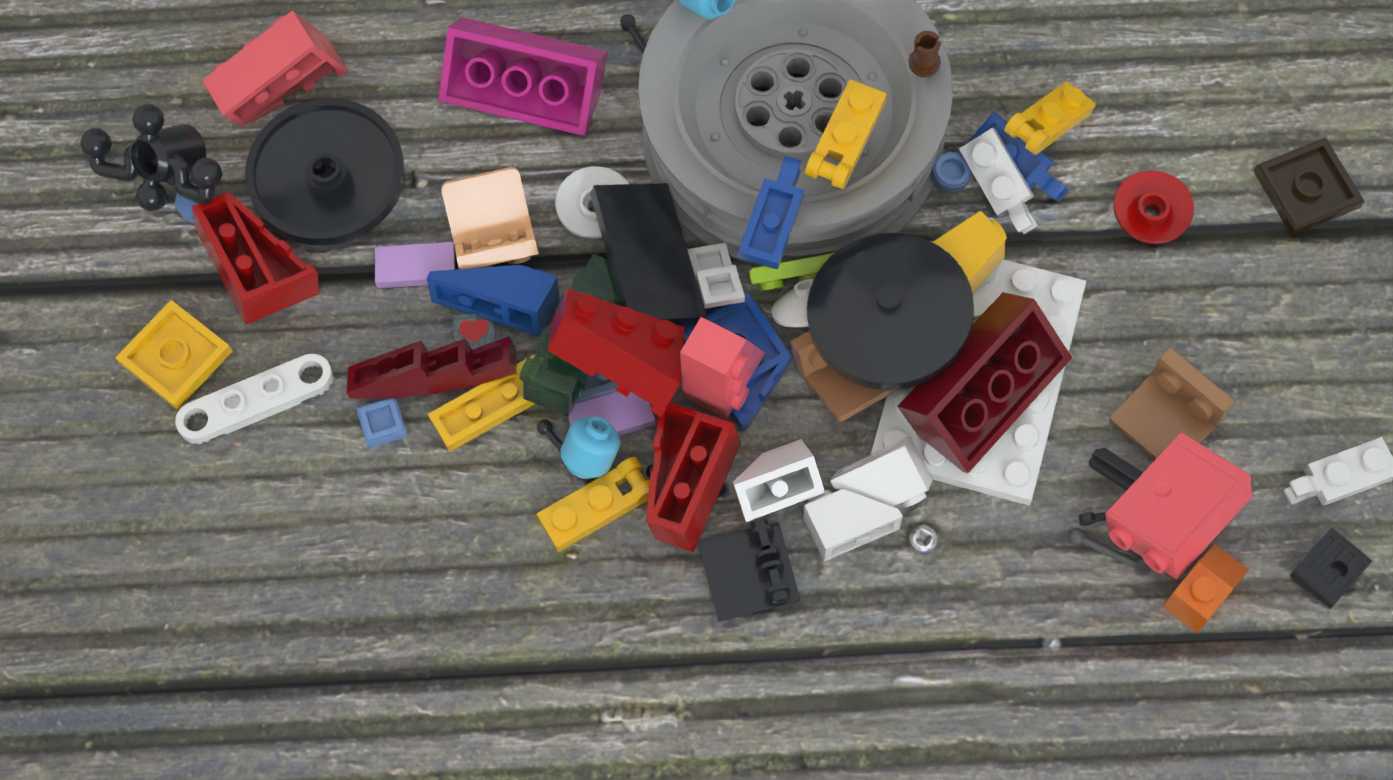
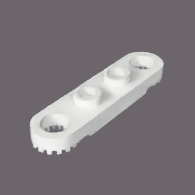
[175,354,334,444]

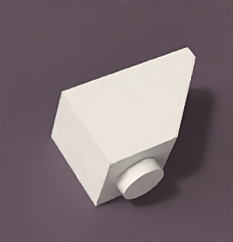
[830,437,933,507]
[733,439,825,522]
[803,489,903,562]

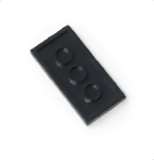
[590,183,707,326]

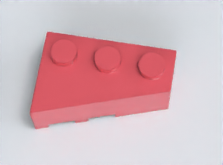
[202,10,348,127]
[680,317,765,420]

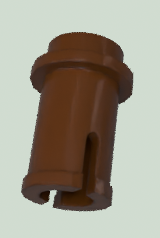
[908,31,941,78]

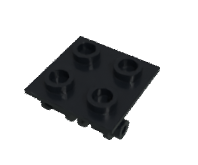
[698,518,801,622]

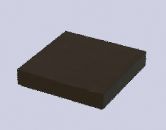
[1253,137,1365,236]

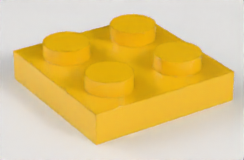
[115,300,233,410]

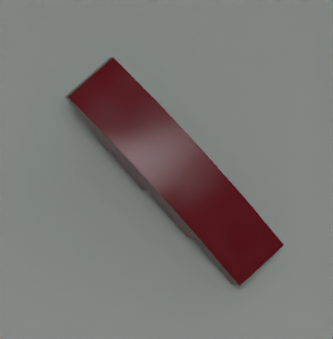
[346,336,517,399]

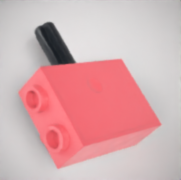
[1089,432,1252,580]

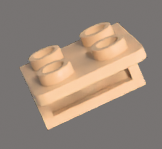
[441,167,538,269]

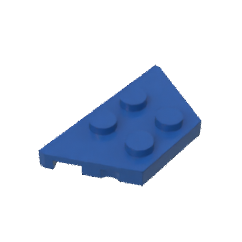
[681,293,792,432]

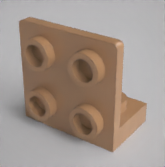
[790,330,897,422]
[1109,347,1235,460]

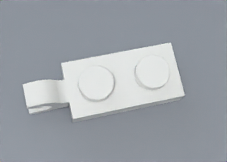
[959,128,1038,234]
[1283,437,1393,506]

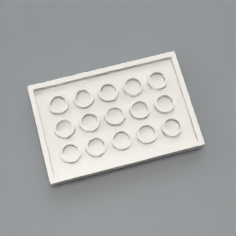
[871,241,1086,506]

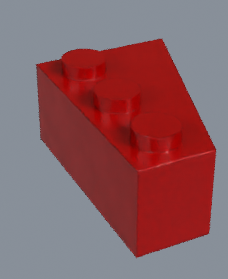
[192,192,319,325]
[547,288,685,417]
[646,403,741,552]

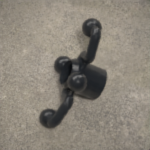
[80,104,223,212]

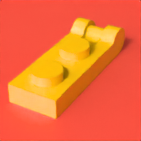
[804,79,887,190]
[1004,81,1096,155]
[536,456,650,553]

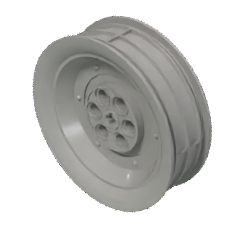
[638,0,953,266]

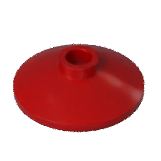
[1113,170,1194,244]

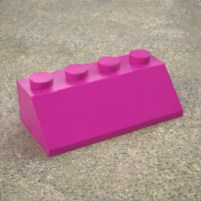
[438,17,608,136]

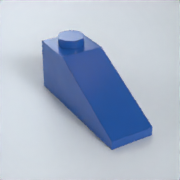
[427,265,560,337]

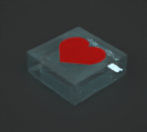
[453,313,496,350]

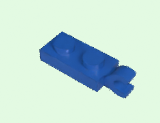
[968,111,1069,202]
[738,156,804,270]

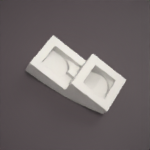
[687,243,745,308]

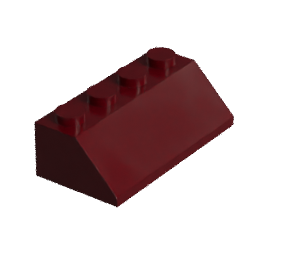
[897,292,1072,473]

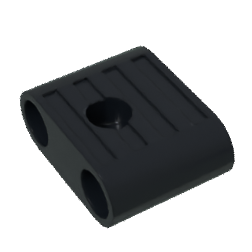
[1289,528,1373,609]

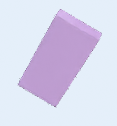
[375,242,456,288]
[565,392,656,436]

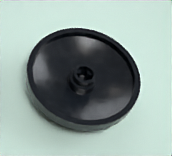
[245,98,405,246]
[807,233,974,390]

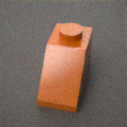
[1163,544,1249,634]

